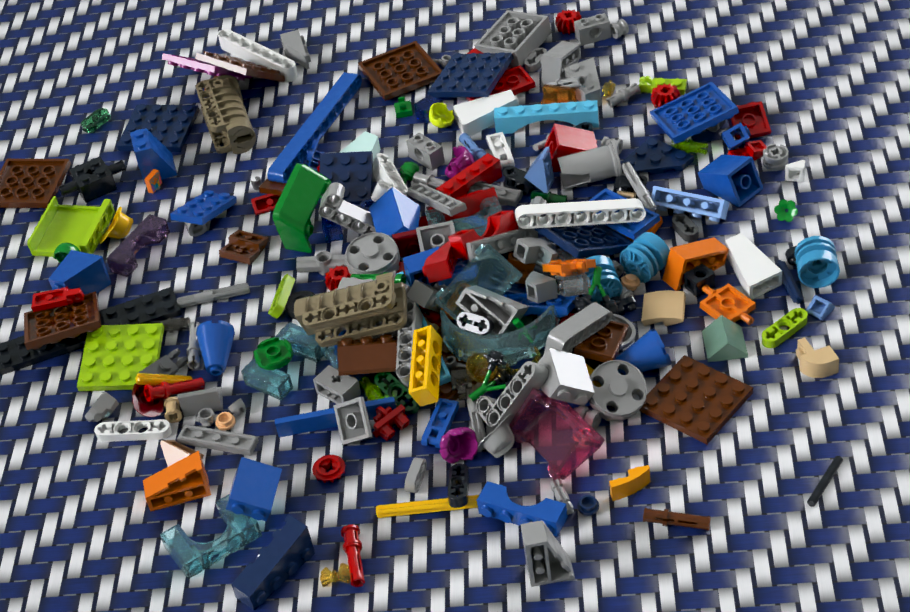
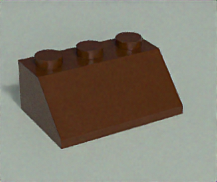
[337,335,397,376]

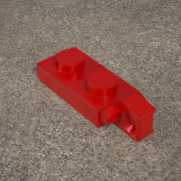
[31,287,84,312]

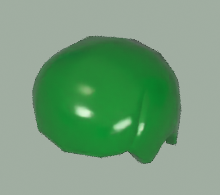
[53,242,80,263]

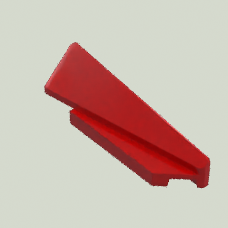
[419,187,498,227]

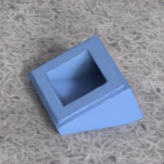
[806,295,835,321]

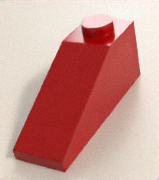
[422,241,458,283]

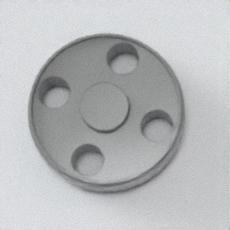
[345,232,400,275]
[589,360,647,421]

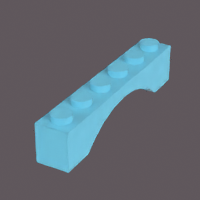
[494,100,599,134]

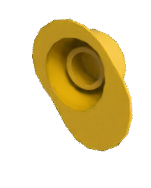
[99,206,133,244]

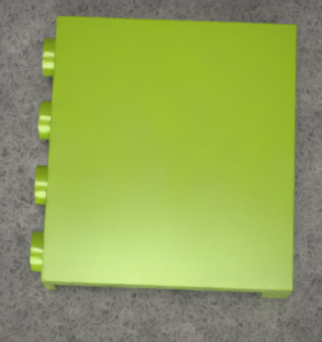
[27,196,115,257]

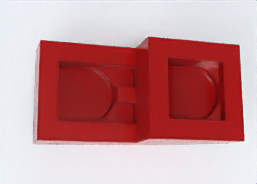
[727,140,767,161]

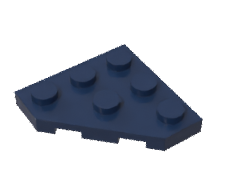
[621,137,694,175]

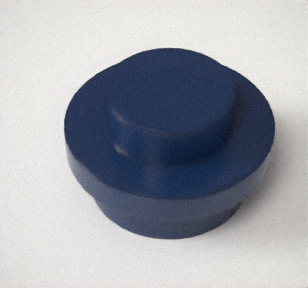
[577,495,599,516]

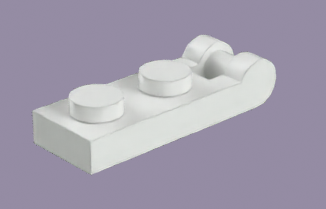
[486,132,515,170]

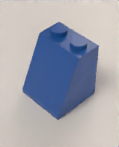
[130,128,177,184]
[697,155,764,207]
[369,187,421,237]
[48,250,111,295]
[226,457,282,521]

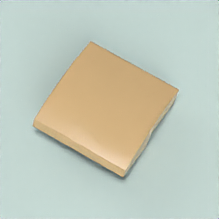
[641,290,686,326]

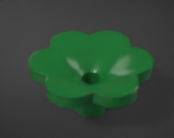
[774,199,798,222]

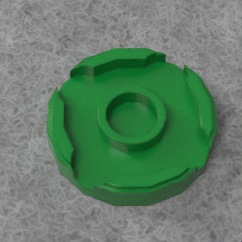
[254,337,293,370]

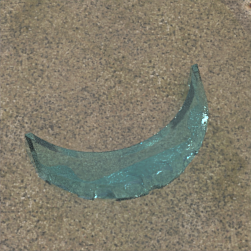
[440,305,559,369]

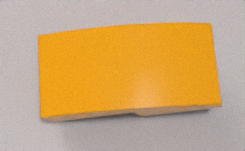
[609,465,651,501]

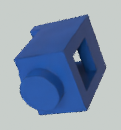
[722,122,751,150]

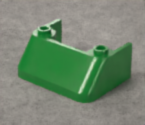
[273,163,331,253]

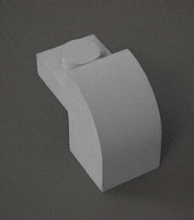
[513,237,558,266]

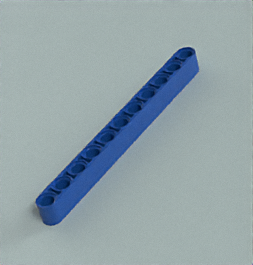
[267,72,362,183]

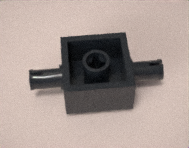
[58,157,126,203]

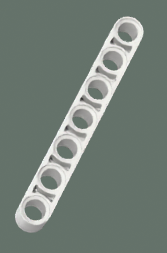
[218,29,298,82]
[515,198,646,229]

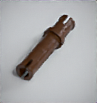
[643,508,711,531]

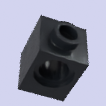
[684,263,715,297]

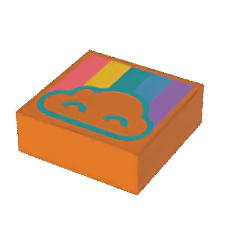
[144,169,162,194]

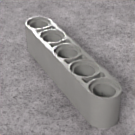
[396,299,423,388]

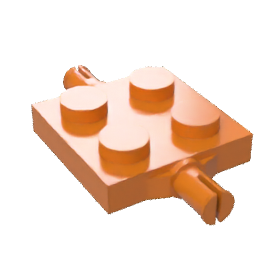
[542,259,596,276]
[700,283,756,325]

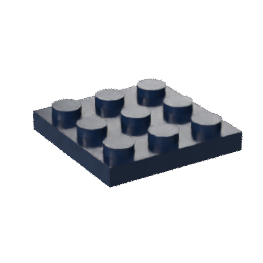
[318,151,373,205]

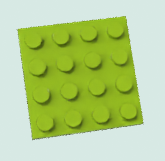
[77,323,164,391]

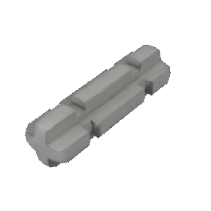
[550,479,574,515]

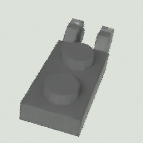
[138,348,188,375]

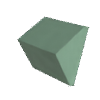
[702,315,748,362]

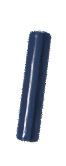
[775,260,804,304]

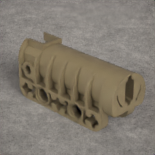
[195,75,256,154]
[294,271,407,348]

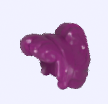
[445,146,475,179]
[439,427,478,464]

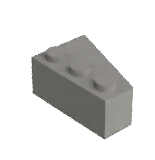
[540,41,580,88]
[563,57,602,106]
[455,285,529,340]
[520,520,575,587]

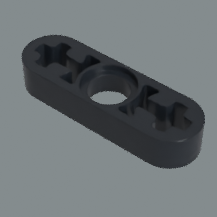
[448,464,469,508]

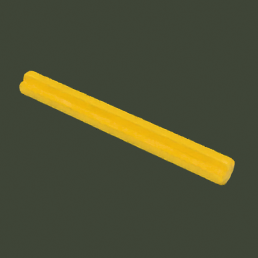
[376,495,479,518]

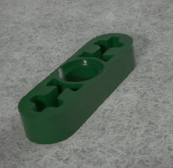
[374,372,420,415]

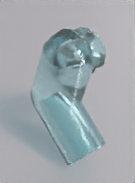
[324,347,338,369]

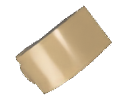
[796,337,839,378]

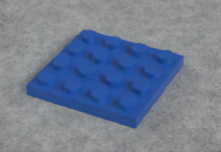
[650,82,739,144]

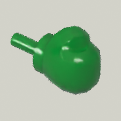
[399,161,419,184]

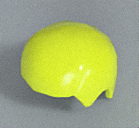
[429,103,455,128]

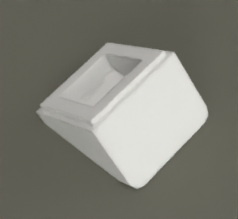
[785,160,805,182]

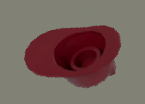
[132,383,164,417]

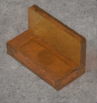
[540,84,577,104]

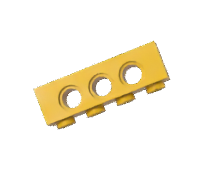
[409,325,443,407]

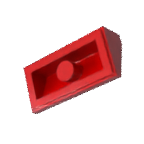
[251,193,280,215]

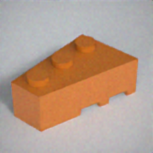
[662,237,729,291]
[143,451,211,512]

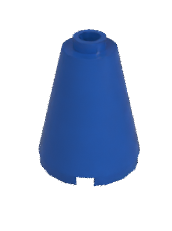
[196,320,235,376]
[615,328,672,375]

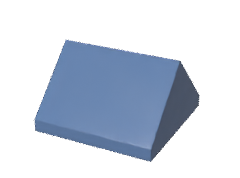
[524,147,554,193]

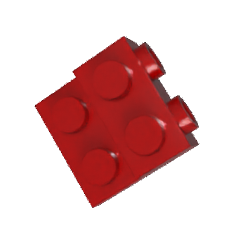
[727,101,771,140]

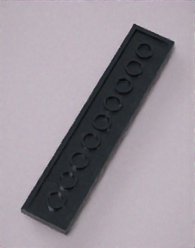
[0,287,182,376]

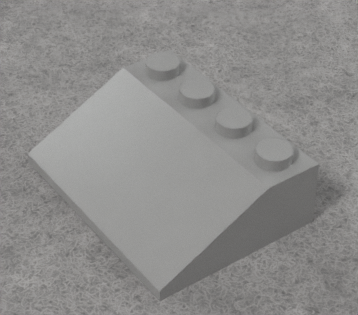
[474,10,552,68]

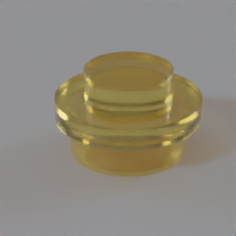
[602,80,616,97]

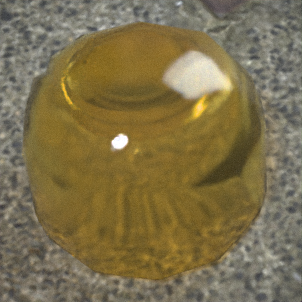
[466,352,498,383]

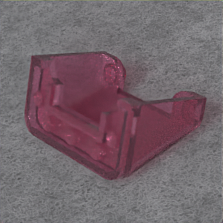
[509,389,605,480]

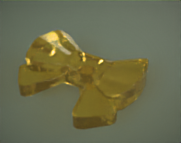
[320,563,351,587]

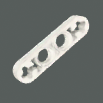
[94,419,172,442]

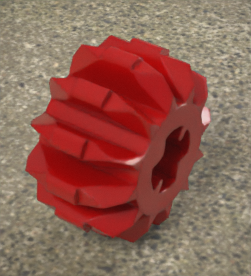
[555,9,582,34]
[651,83,680,108]
[325,264,351,291]

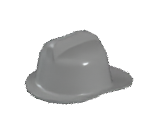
[478,413,515,458]

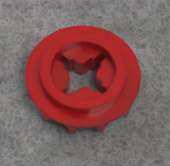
[312,455,346,483]

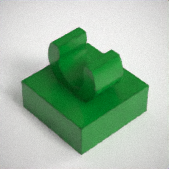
[394,96,413,118]

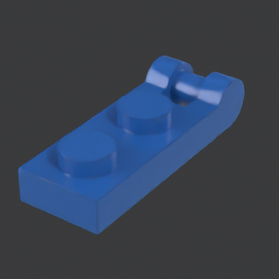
[421,398,459,449]

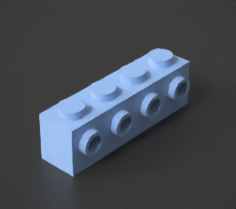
[651,186,730,222]

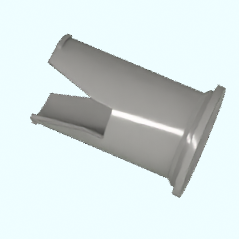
[557,139,623,189]

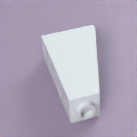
[453,90,519,136]
[725,233,782,300]

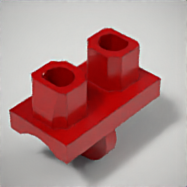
[372,404,410,441]

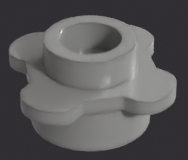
[195,408,218,428]

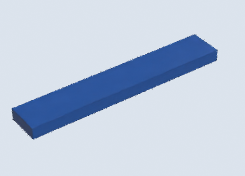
[275,396,396,438]

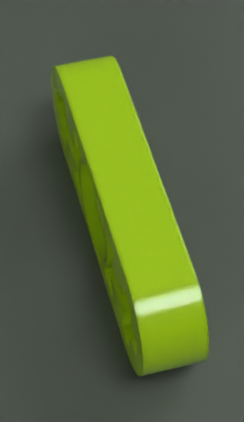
[268,274,295,319]
[762,308,808,348]

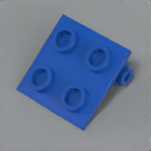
[305,133,324,172]

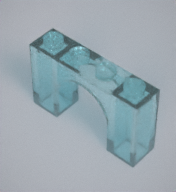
[241,322,329,401]
[160,494,262,579]

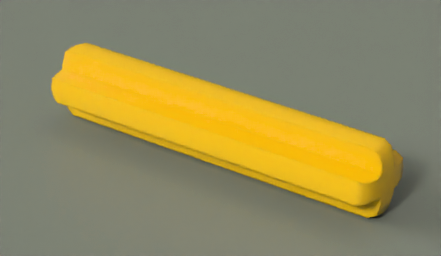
[135,373,192,385]

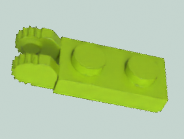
[638,76,687,95]

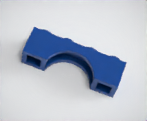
[477,481,568,537]

